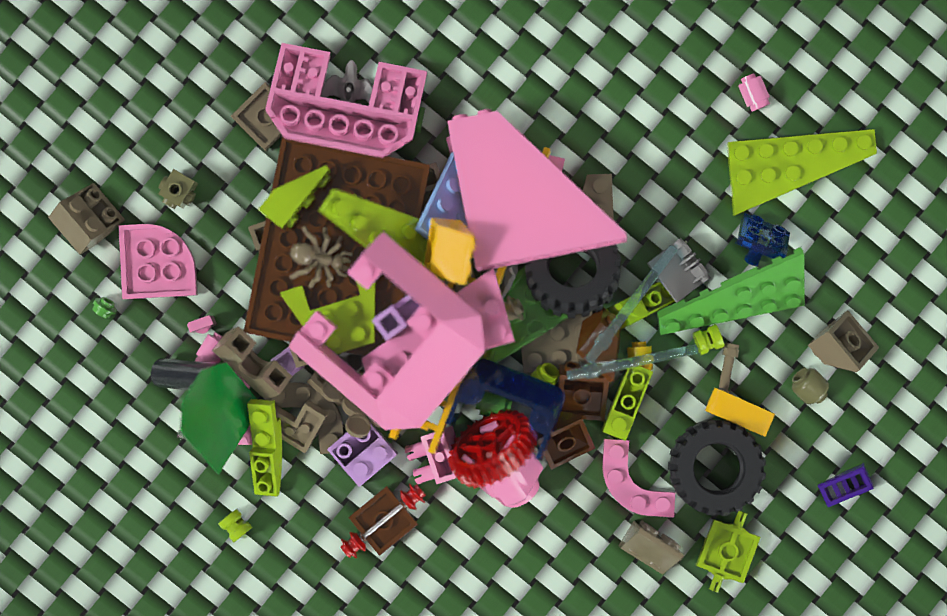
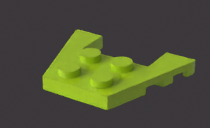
[280,281,376,354]

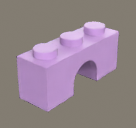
[372,276,438,341]

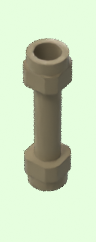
[718,343,739,394]

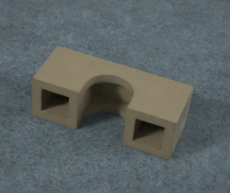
[212,326,293,400]

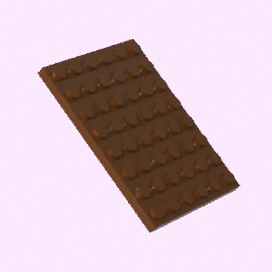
[244,136,430,356]

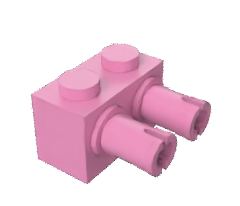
[405,426,457,484]

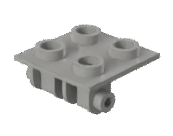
[647,238,711,303]

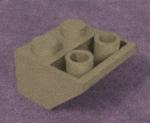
[48,183,125,255]

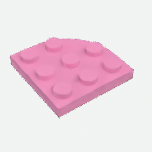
[119,224,198,299]

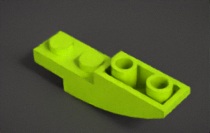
[248,399,282,497]

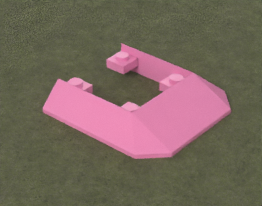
[289,232,485,430]

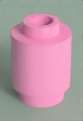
[738,73,770,112]
[195,332,223,363]

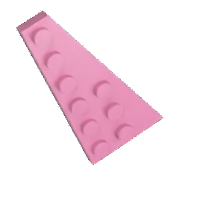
[362,268,515,376]

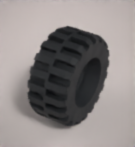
[525,244,621,319]
[668,420,766,516]

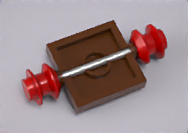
[340,483,426,559]

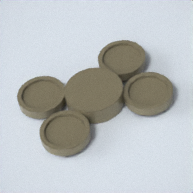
[321,371,382,438]

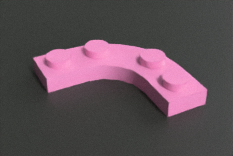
[602,439,675,517]

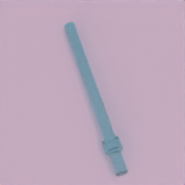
[585,245,677,364]
[567,344,698,380]

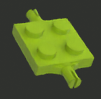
[696,511,761,593]

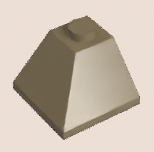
[808,310,879,372]

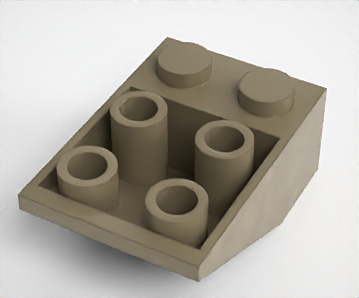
[618,520,684,575]

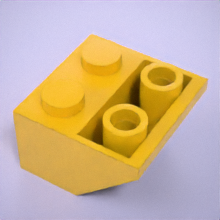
[424,218,476,285]

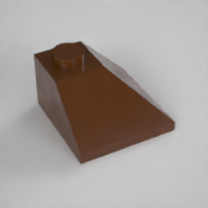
[576,307,621,383]
[529,410,595,470]

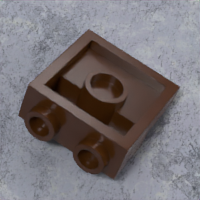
[555,361,609,421]

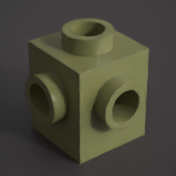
[158,169,198,209]

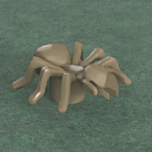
[290,226,353,288]

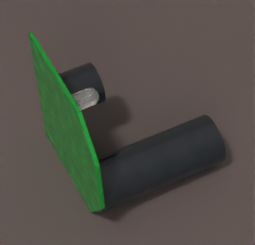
[151,358,257,474]

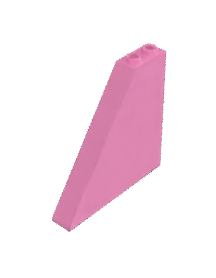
[448,109,627,272]

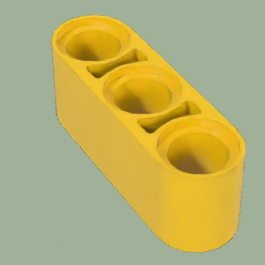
[705,388,775,437]

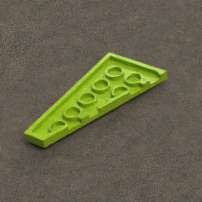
[727,129,877,216]
[319,190,445,282]

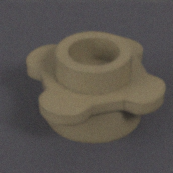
[504,296,524,321]

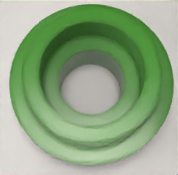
[92,297,117,319]

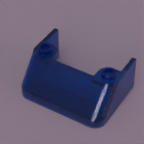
[445,358,565,461]

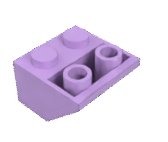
[327,422,398,487]

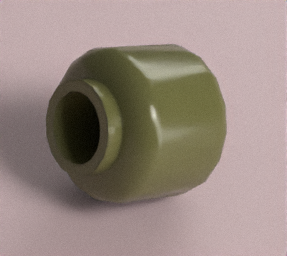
[792,368,829,405]

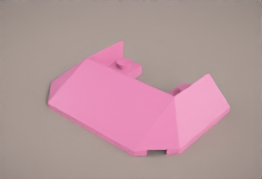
[265,43,427,158]

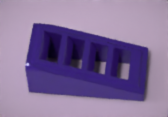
[818,463,874,507]

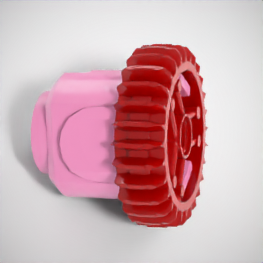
[448,409,543,508]

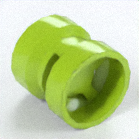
[692,324,724,355]
[218,509,253,543]

